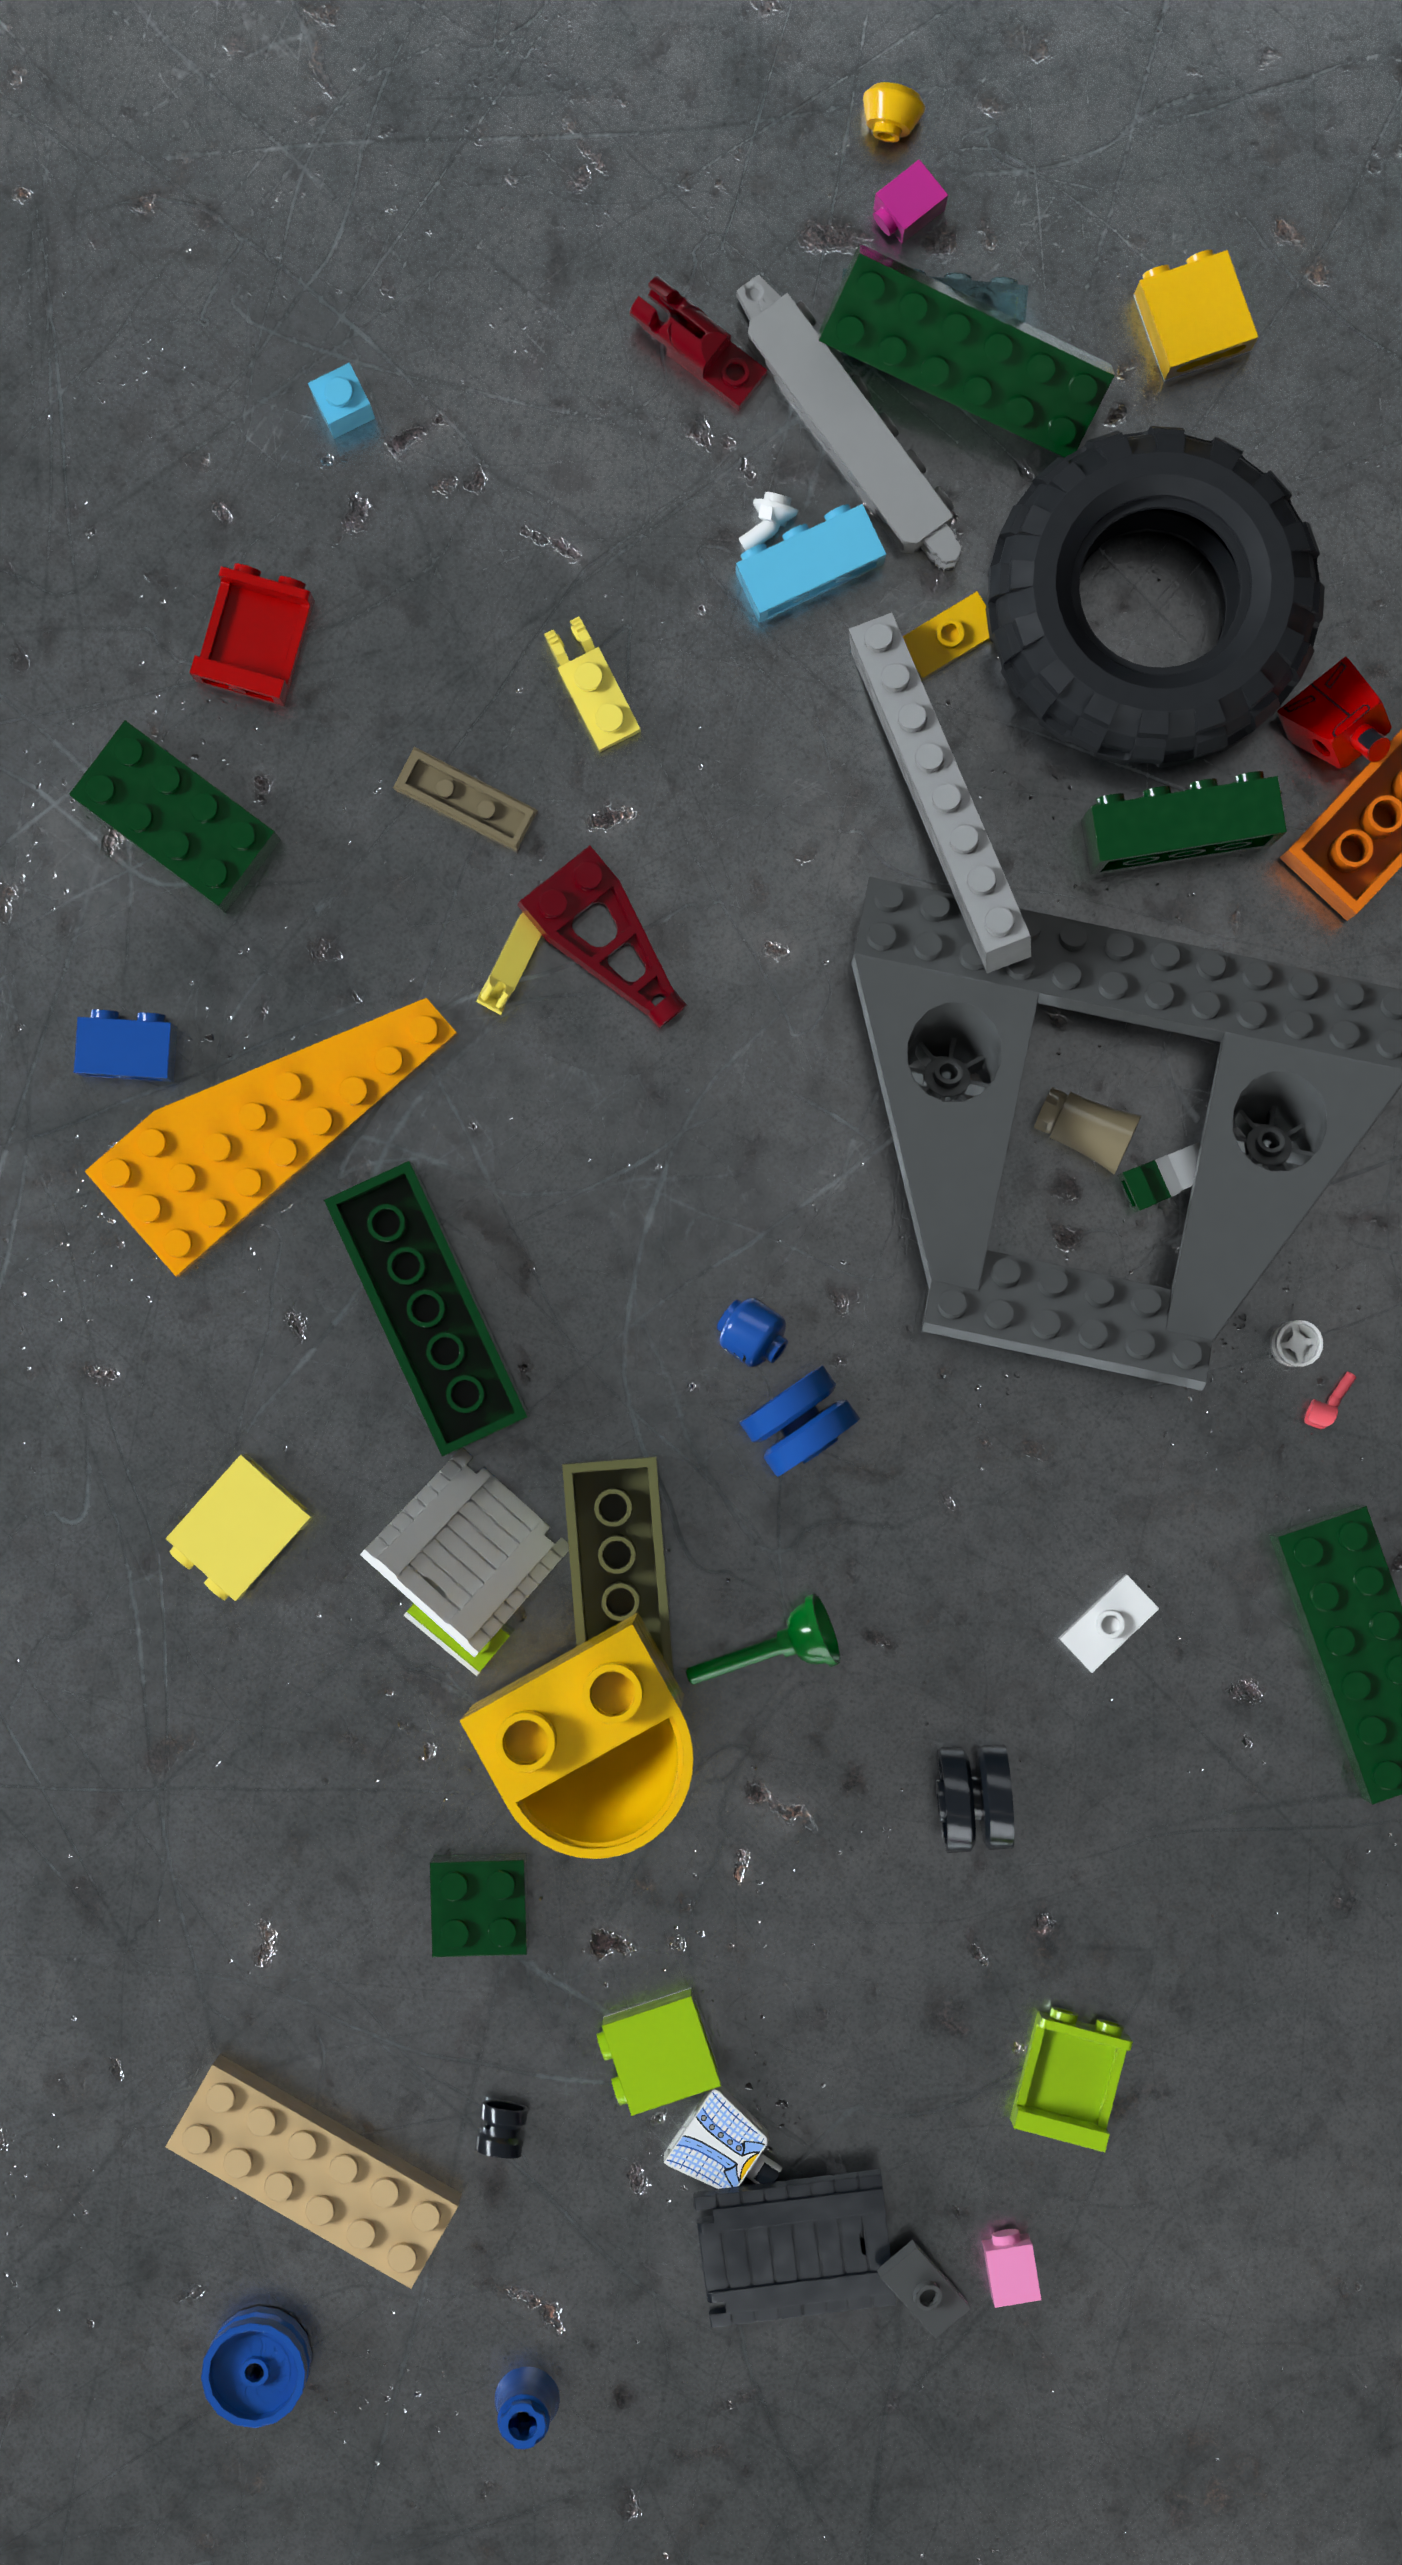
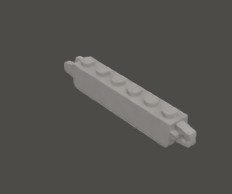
[736,275,962,572]

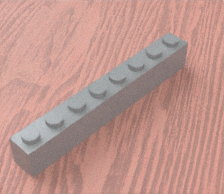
[849,612,1031,973]

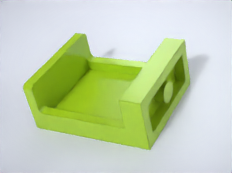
[1010,2007,1133,2152]

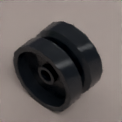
[936,1744,1015,1853]

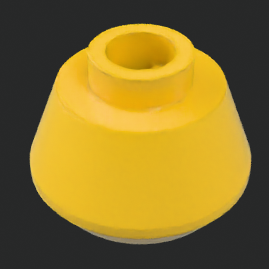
[863,82,925,143]

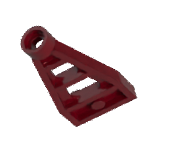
[517,845,687,1029]

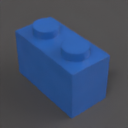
[74,1009,178,1082]

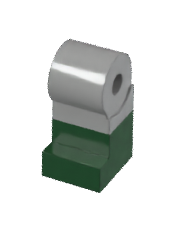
[1117,1142,1200,1213]

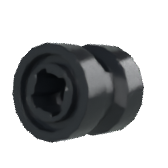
[475,2100,528,2159]

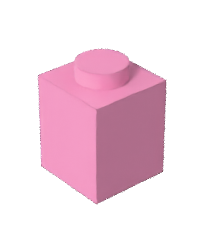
[982,2229,1041,2308]

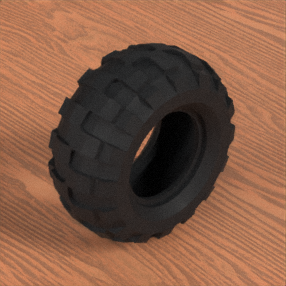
[985,426,1325,768]

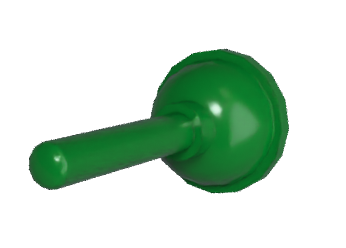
[686,1593,840,1685]

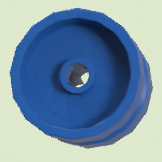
[740,1365,860,1477]
[201,2306,312,2428]

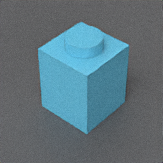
[308,362,375,439]

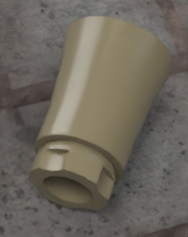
[1034,1087,1142,1175]

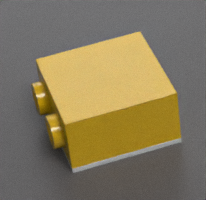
[1134,250,1258,381]

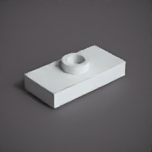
[1059,1574,1159,1673]

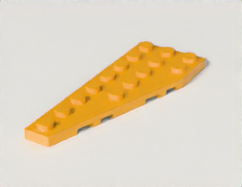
[85,998,458,1277]

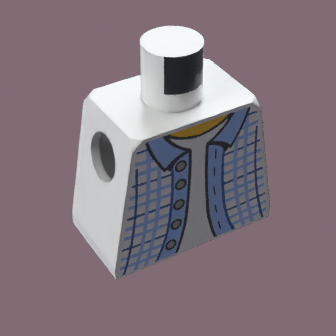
[664,2085,782,2189]

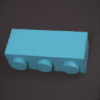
[736,504,886,623]

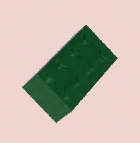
[69,720,281,913]
[1081,771,1287,875]

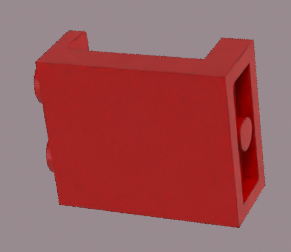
[190,563,315,707]

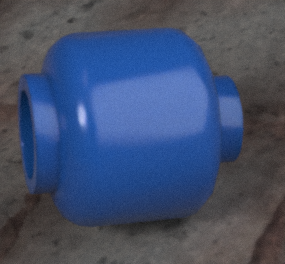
[717,1298,788,1367]

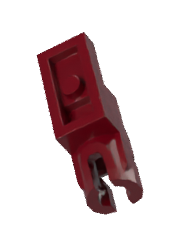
[630,276,768,411]

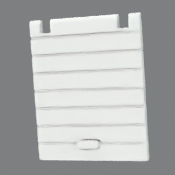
[360,1448,569,1658]

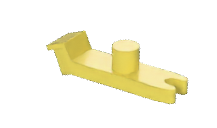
[476,912,542,1015]

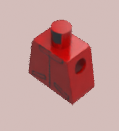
[1277,656,1392,769]

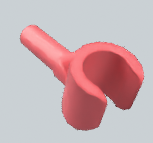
[1304,1371,1357,1429]

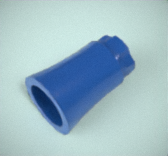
[495,2367,560,2450]

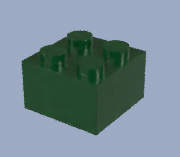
[430,1853,529,1957]

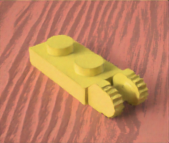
[544,617,641,752]

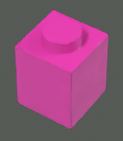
[873,159,948,244]

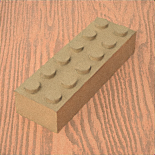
[165,2054,462,2289]

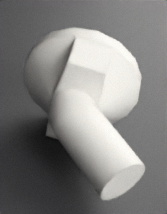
[739,492,799,550]

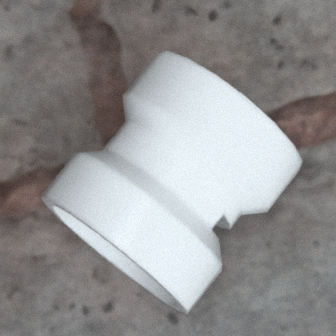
[1270,1320,1323,1367]

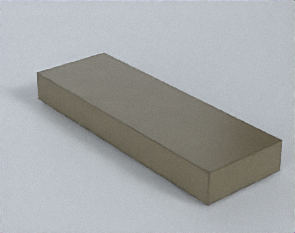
[393,747,538,853]

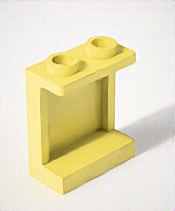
[165,1454,315,1601]

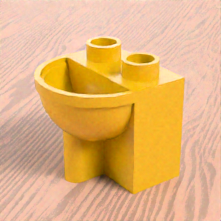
[460,1613,694,1859]

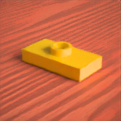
[903,591,990,681]

